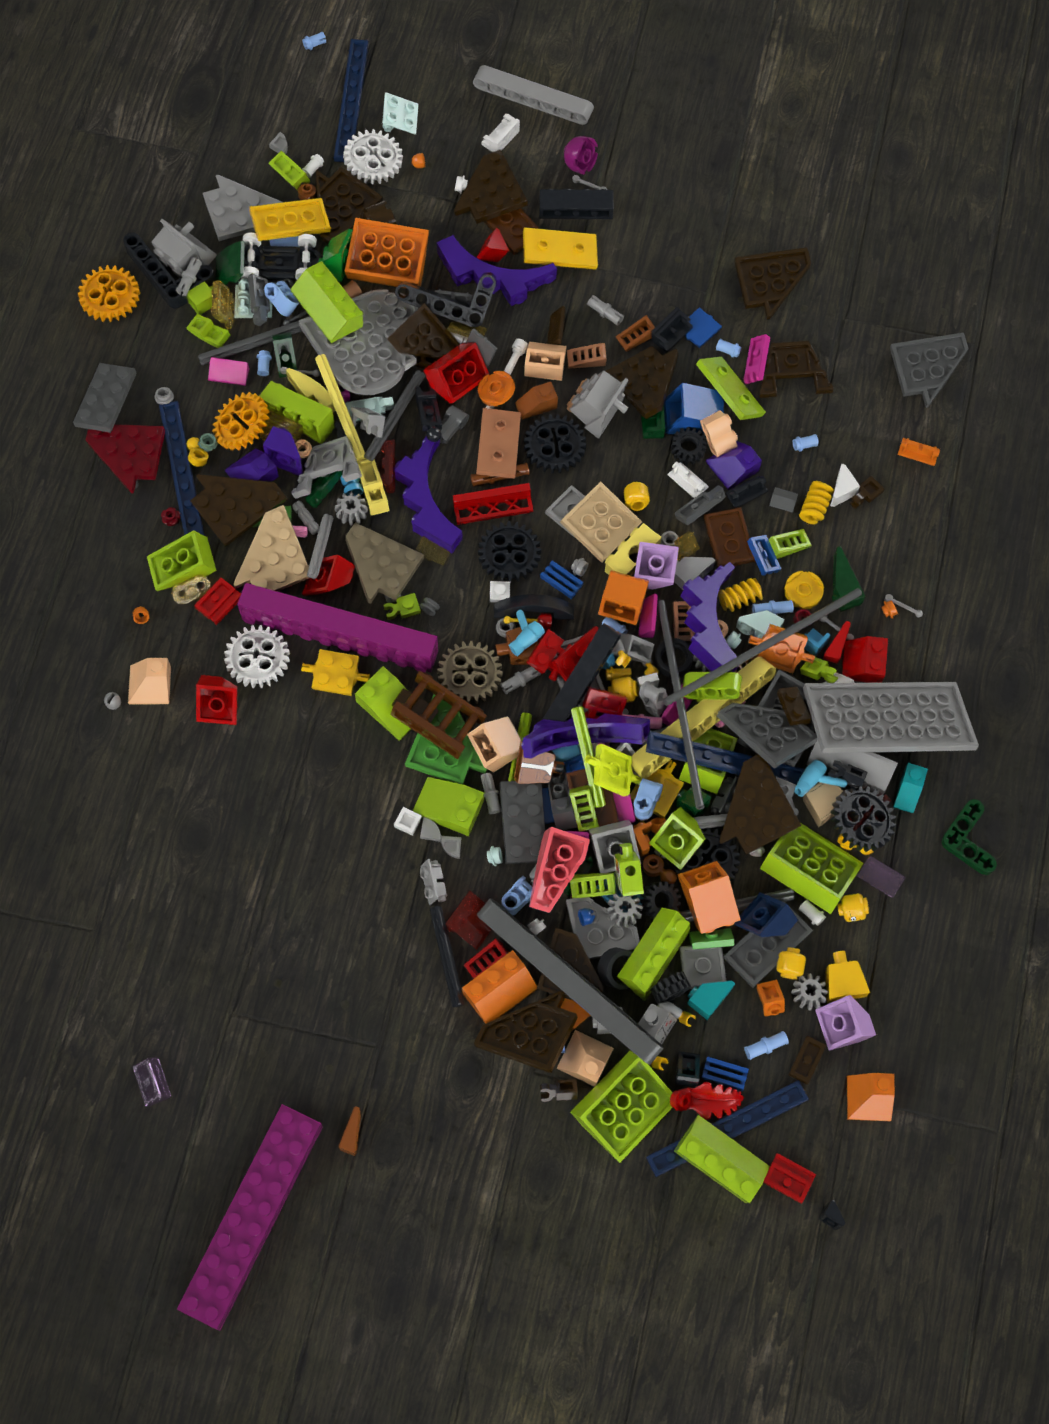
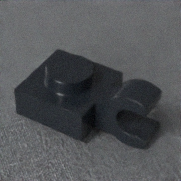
[828,760,868,787]

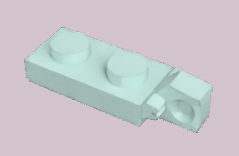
[345,397,394,422]

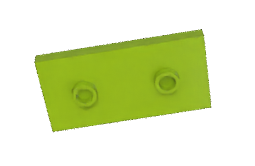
[696,357,766,420]

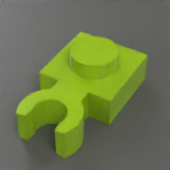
[384,593,421,620]

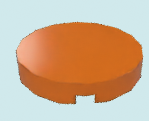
[478,371,515,406]

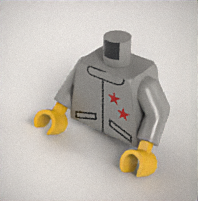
[611,633,659,675]
[638,1001,696,1070]

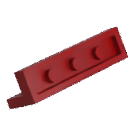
[453,483,533,525]

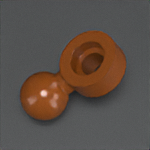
[298,183,317,200]
[643,854,677,884]

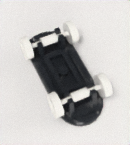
[241,233,323,281]

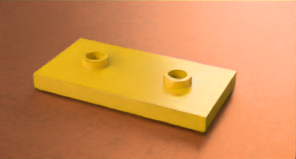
[249,198,331,241]
[523,227,598,269]

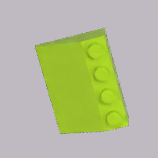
[760,823,864,914]
[570,1051,673,1163]

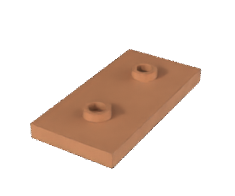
[476,408,521,479]

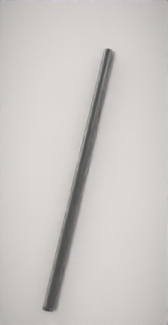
[663,588,862,706]
[657,600,704,810]

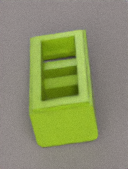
[769,529,811,559]
[569,785,599,832]
[570,873,617,898]

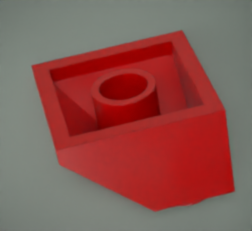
[302,555,355,596]
[196,675,238,725]

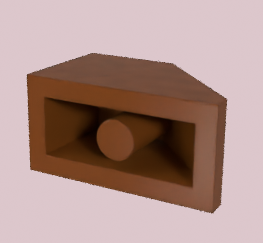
[515,381,558,420]

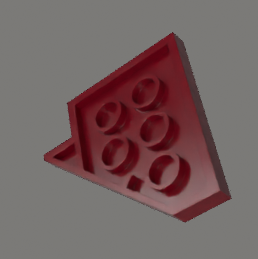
[86,424,165,493]

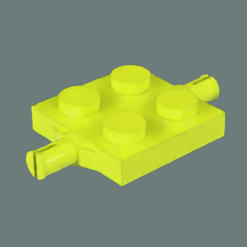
[585,744,642,797]

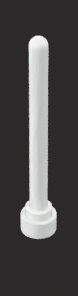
[486,339,528,409]

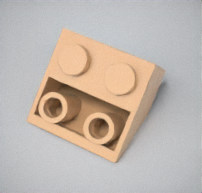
[524,342,567,381]
[467,717,522,772]

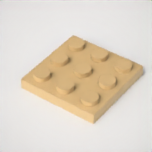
[560,482,642,563]

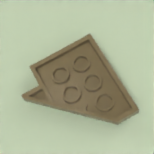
[345,522,424,604]

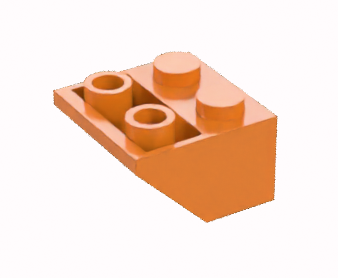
[598,570,649,625]

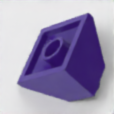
[263,426,303,476]
[706,441,762,490]
[225,448,279,482]

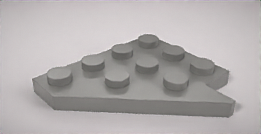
[203,175,283,241]

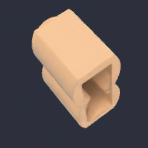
[700,410,738,457]

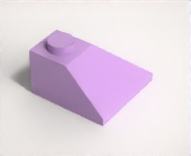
[634,542,679,590]
[815,995,876,1050]

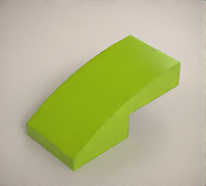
[186,314,231,348]

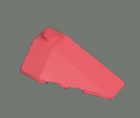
[529,827,590,913]

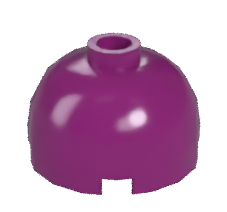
[564,136,598,175]

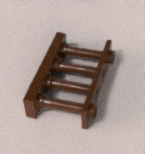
[390,670,487,759]

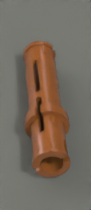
[470,463,530,487]

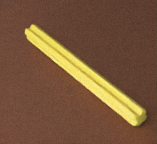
[315,354,365,460]

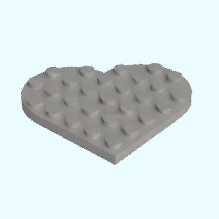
[299,289,418,395]

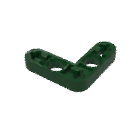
[942,799,997,875]

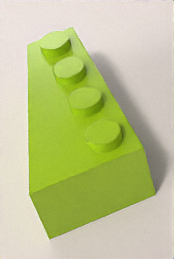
[259,381,335,444]

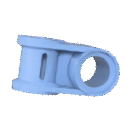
[264,281,299,317]
[634,778,663,820]
[501,876,533,915]

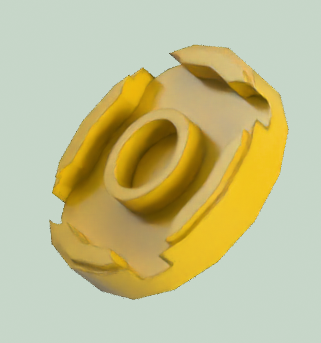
[784,571,824,609]

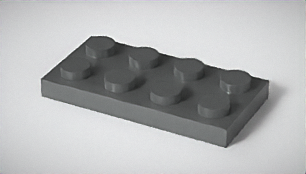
[73,363,137,433]
[499,781,545,864]
[723,901,813,988]

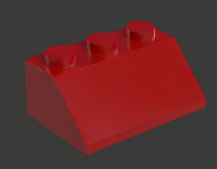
[423,342,490,403]

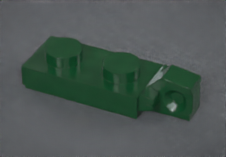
[305,470,343,508]

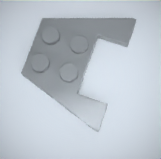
[291,436,362,499]

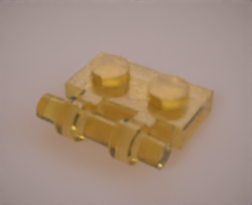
[211,280,235,329]

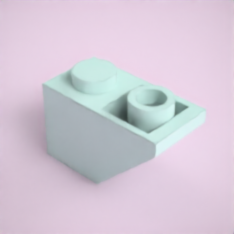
[736,610,784,639]

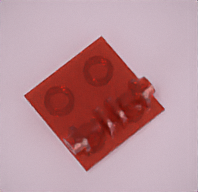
[445,891,492,950]

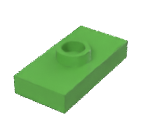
[689,928,734,950]

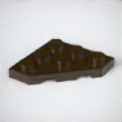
[387,303,460,359]
[537,928,604,1001]

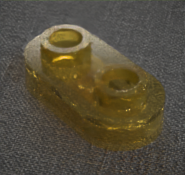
[172,575,211,604]

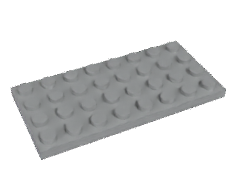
[803,682,979,753]

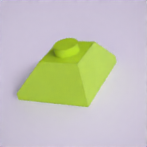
[649,807,705,870]

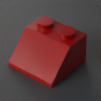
[842,636,888,683]

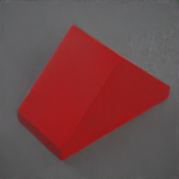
[477,228,509,262]

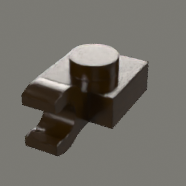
[850,476,884,509]
[540,1079,578,1102]

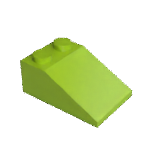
[147,530,216,591]
[355,666,411,741]
[679,728,738,794]
[413,777,484,836]

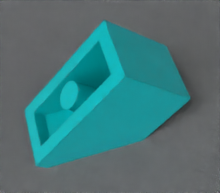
[893,763,928,813]
[688,981,735,1020]

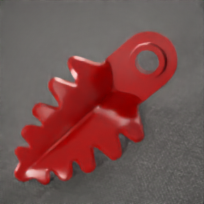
[670,1082,744,1120]

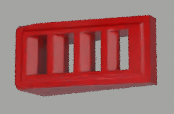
[823,621,851,663]
[464,939,509,978]

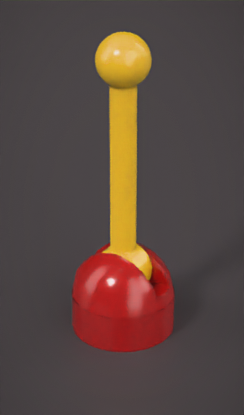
[503,613,552,629]

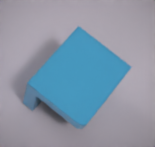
[804,628,831,657]

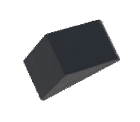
[675,1051,700,1088]

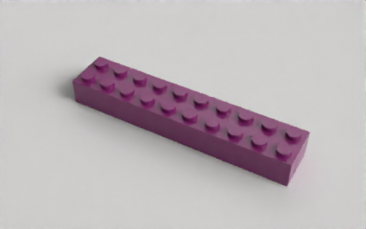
[238,583,438,673]
[177,1104,323,1331]

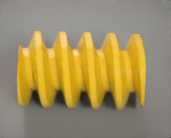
[799,481,834,524]
[718,578,763,612]

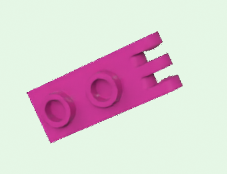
[744,334,770,384]

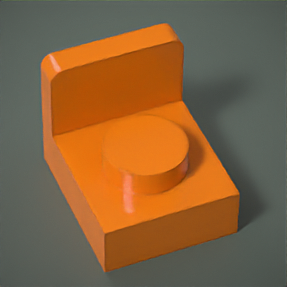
[633,822,652,857]
[757,980,785,1016]

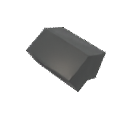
[769,487,798,513]

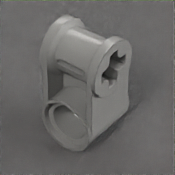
[639,681,668,717]

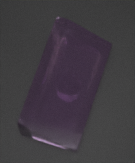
[857,856,905,898]
[133,1057,171,1107]

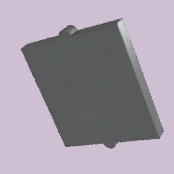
[466,329,497,369]

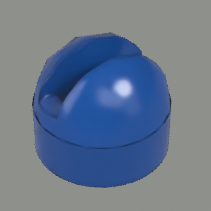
[578,908,595,926]

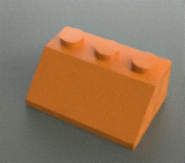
[462,950,538,1024]

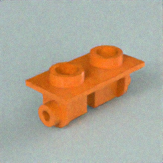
[898,438,940,466]

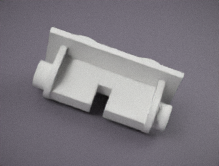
[668,462,709,498]

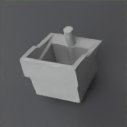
[152,219,217,278]
[570,371,628,438]

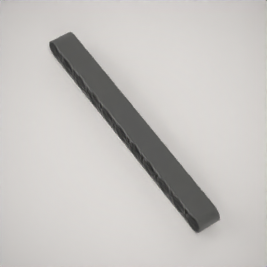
[477,898,664,1065]

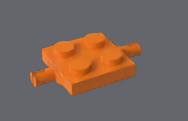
[748,624,815,674]

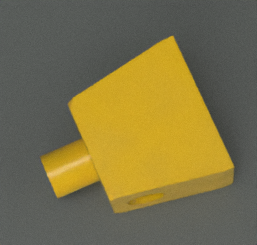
[825,951,870,1003]

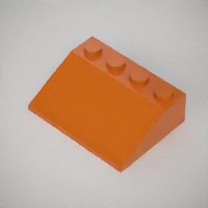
[345,218,429,289]

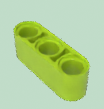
[682,672,742,699]

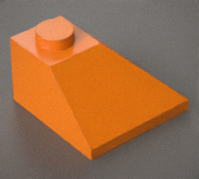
[847,1073,895,1122]

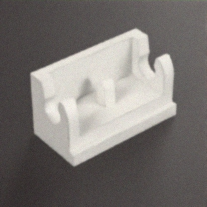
[482,114,520,152]

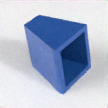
[664,383,724,434]

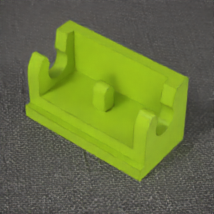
[269,150,310,191]

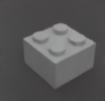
[589,819,641,873]

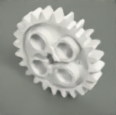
[343,129,403,184]
[224,625,290,688]

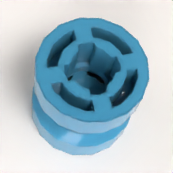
[340,476,364,496]

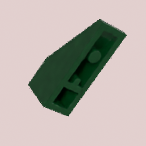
[832,546,865,612]

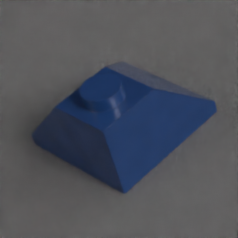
[734,892,798,937]

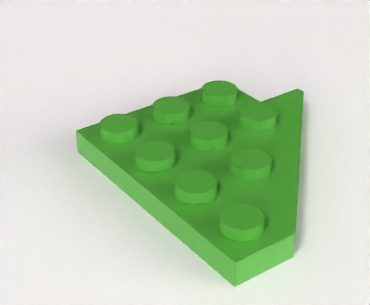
[405,694,487,785]

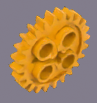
[78,265,140,322]
[212,392,270,451]

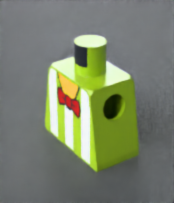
[614,843,644,897]

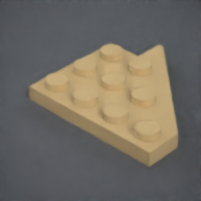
[234,505,309,592]

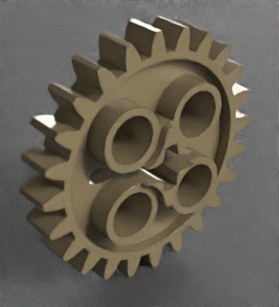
[437,641,503,704]

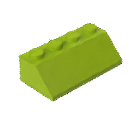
[291,261,363,343]
[617,907,690,1001]
[674,1115,770,1203]

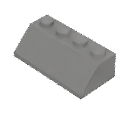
[806,740,898,796]

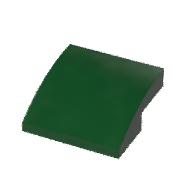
[215,241,245,290]

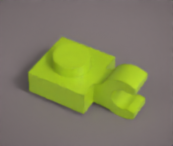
[800,657,838,683]

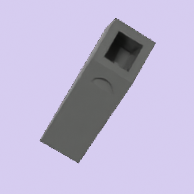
[548,767,577,830]

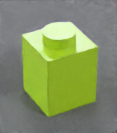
[187,281,217,315]

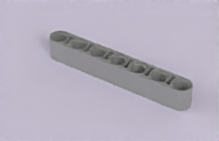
[473,65,594,125]

